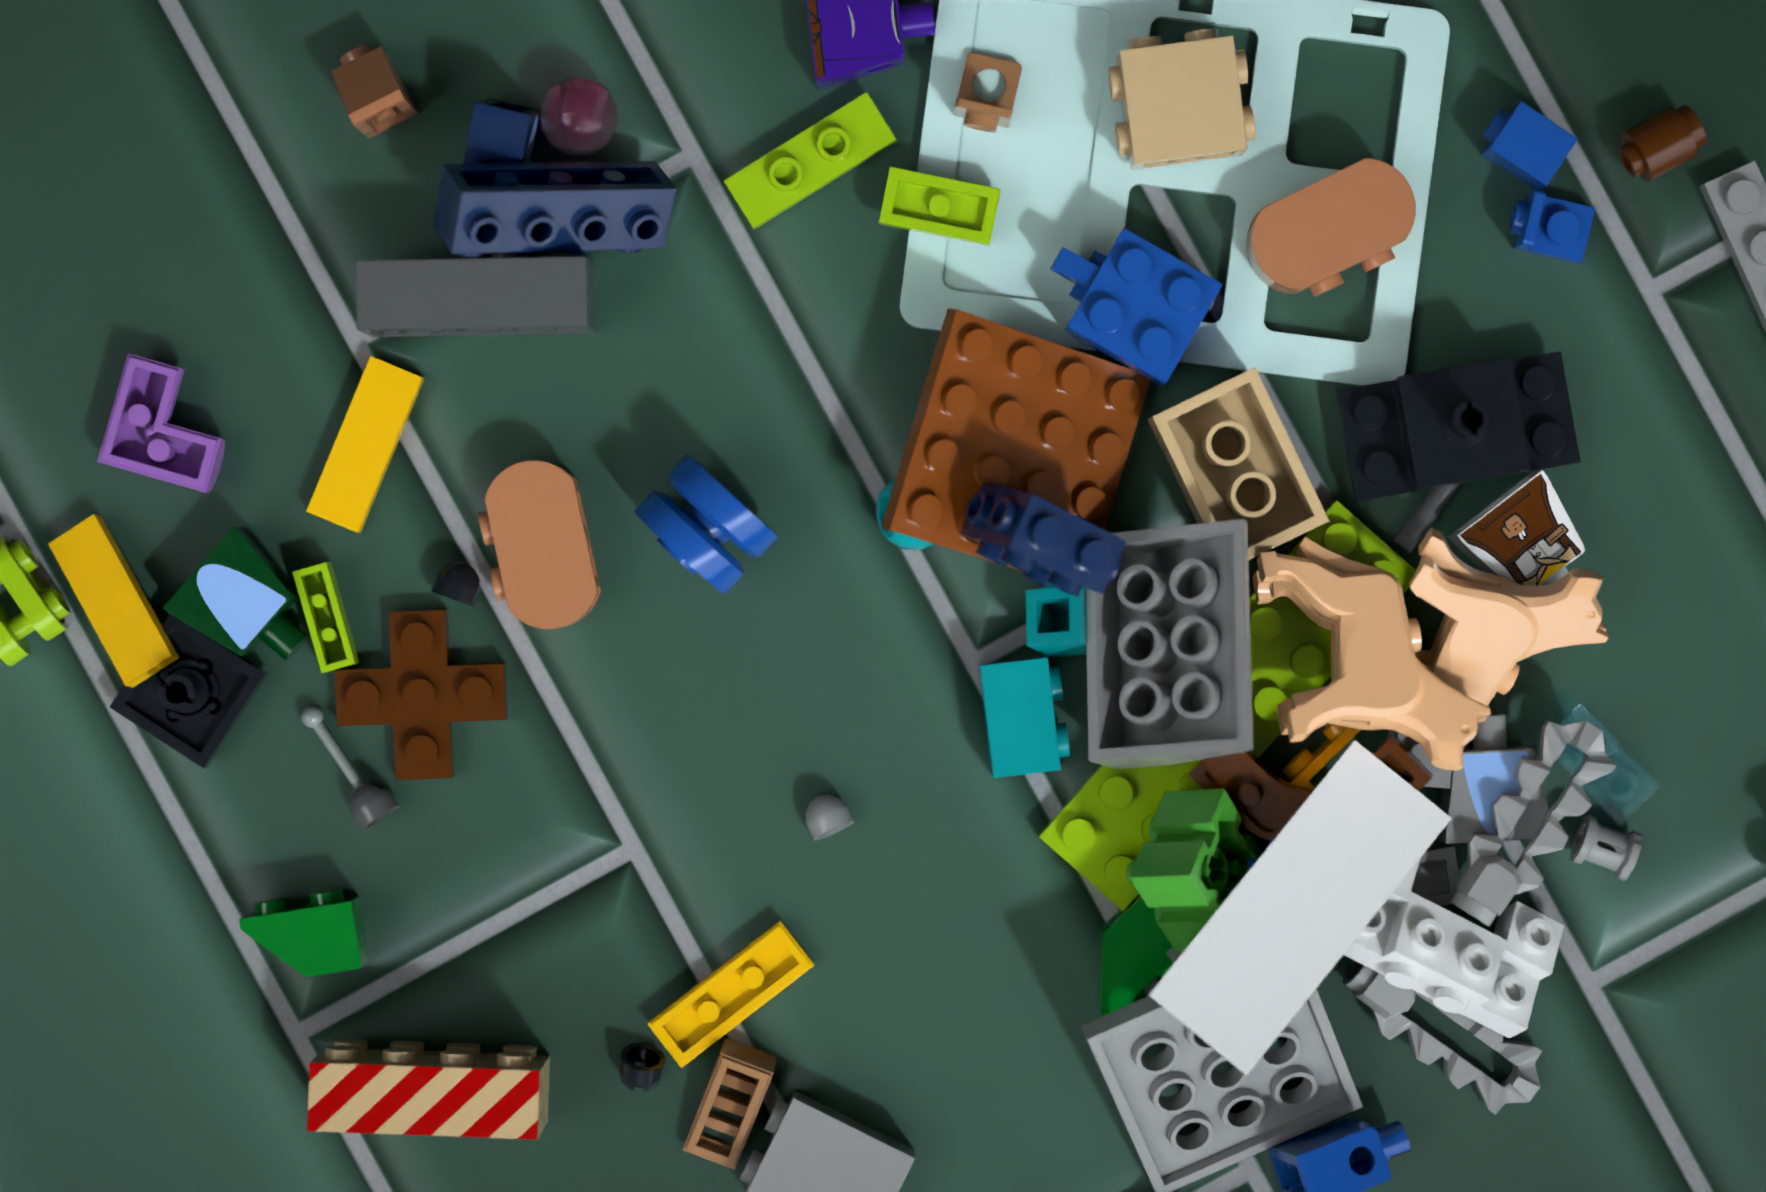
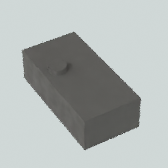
[356,253,596,337]

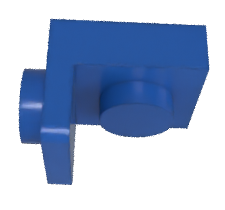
[1508,189,1595,264]

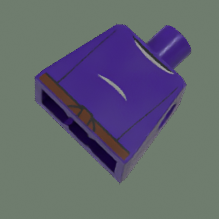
[807,0,935,89]

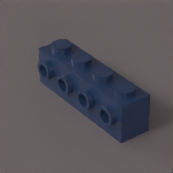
[433,161,677,257]

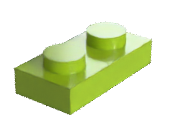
[879,167,1001,246]

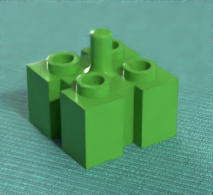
[1126,788,1263,952]

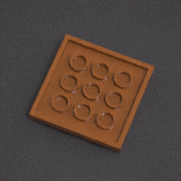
[881,308,1150,572]

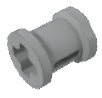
[1570,814,1643,881]

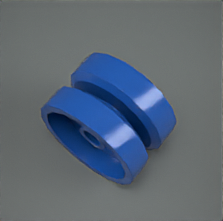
[634,453,779,595]

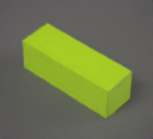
[292,562,360,673]

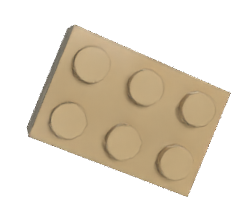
[1147,367,1329,560]

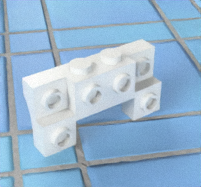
[1343,859,1564,1038]

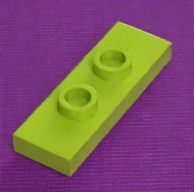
[724,92,897,230]

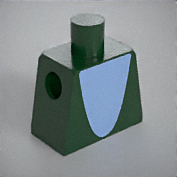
[163,526,308,661]

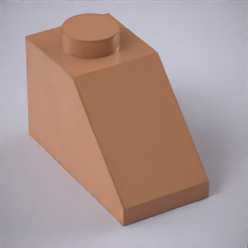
[331,44,419,139]

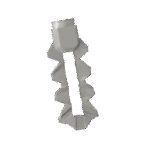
[1451,720,1617,927]
[1342,960,1542,1115]

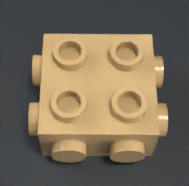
[1108,29,1255,170]

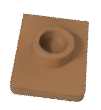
[954,52,1022,133]

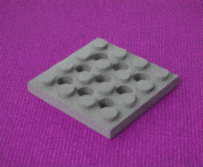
[1081,989,1363,1192]

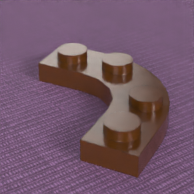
[1189,734,1433,841]

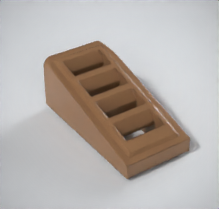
[683,1039,777,1170]

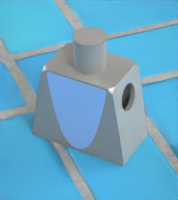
[1437,714,1549,844]

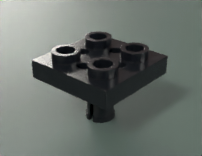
[110,614,269,769]

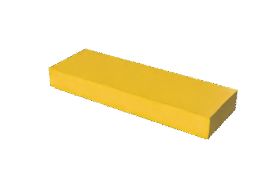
[306,356,425,533]
[48,514,179,688]
[647,919,815,1068]

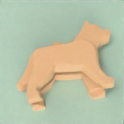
[1410,527,1608,706]
[1252,537,1491,771]

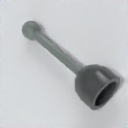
[301,706,400,831]

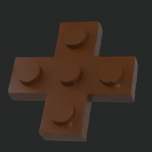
[335,610,508,780]

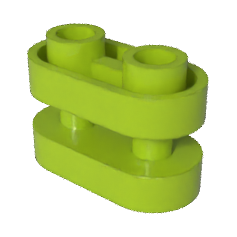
[0,536,71,667]

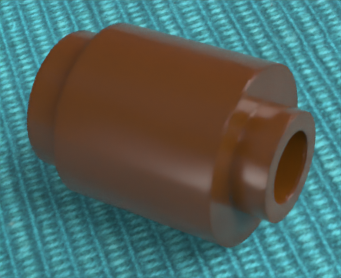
[1617,105,1707,182]

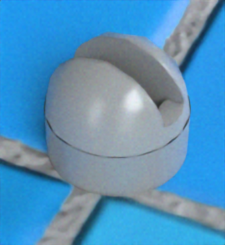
[806,794,854,841]

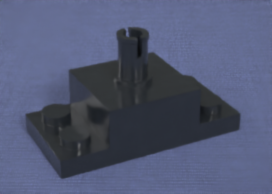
[1335,351,1581,502]

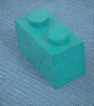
[979,656,1070,778]

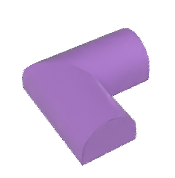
[97,353,225,493]

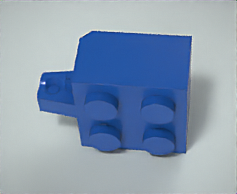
[1050,228,1223,387]

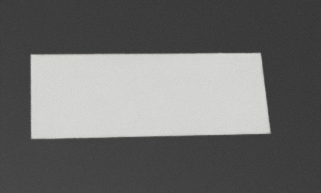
[1149,740,1452,1076]

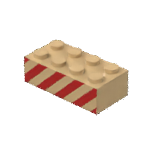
[307,1039,550,1140]

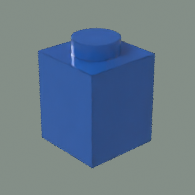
[1481,101,1578,190]

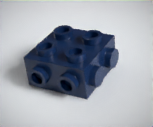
[961,482,1127,597]

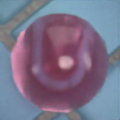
[540,78,618,155]

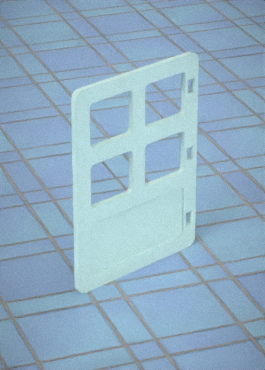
[900,0,1450,386]

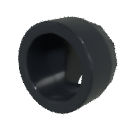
[431,562,480,607]
[619,1043,666,1092]

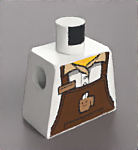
[1448,470,1585,586]

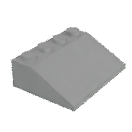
[1086,519,1253,769]

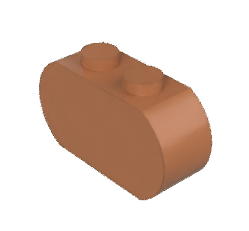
[1246,158,1416,297]
[478,460,601,629]

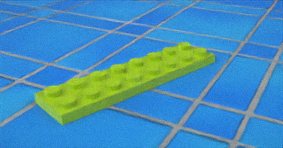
[1038,500,1416,911]

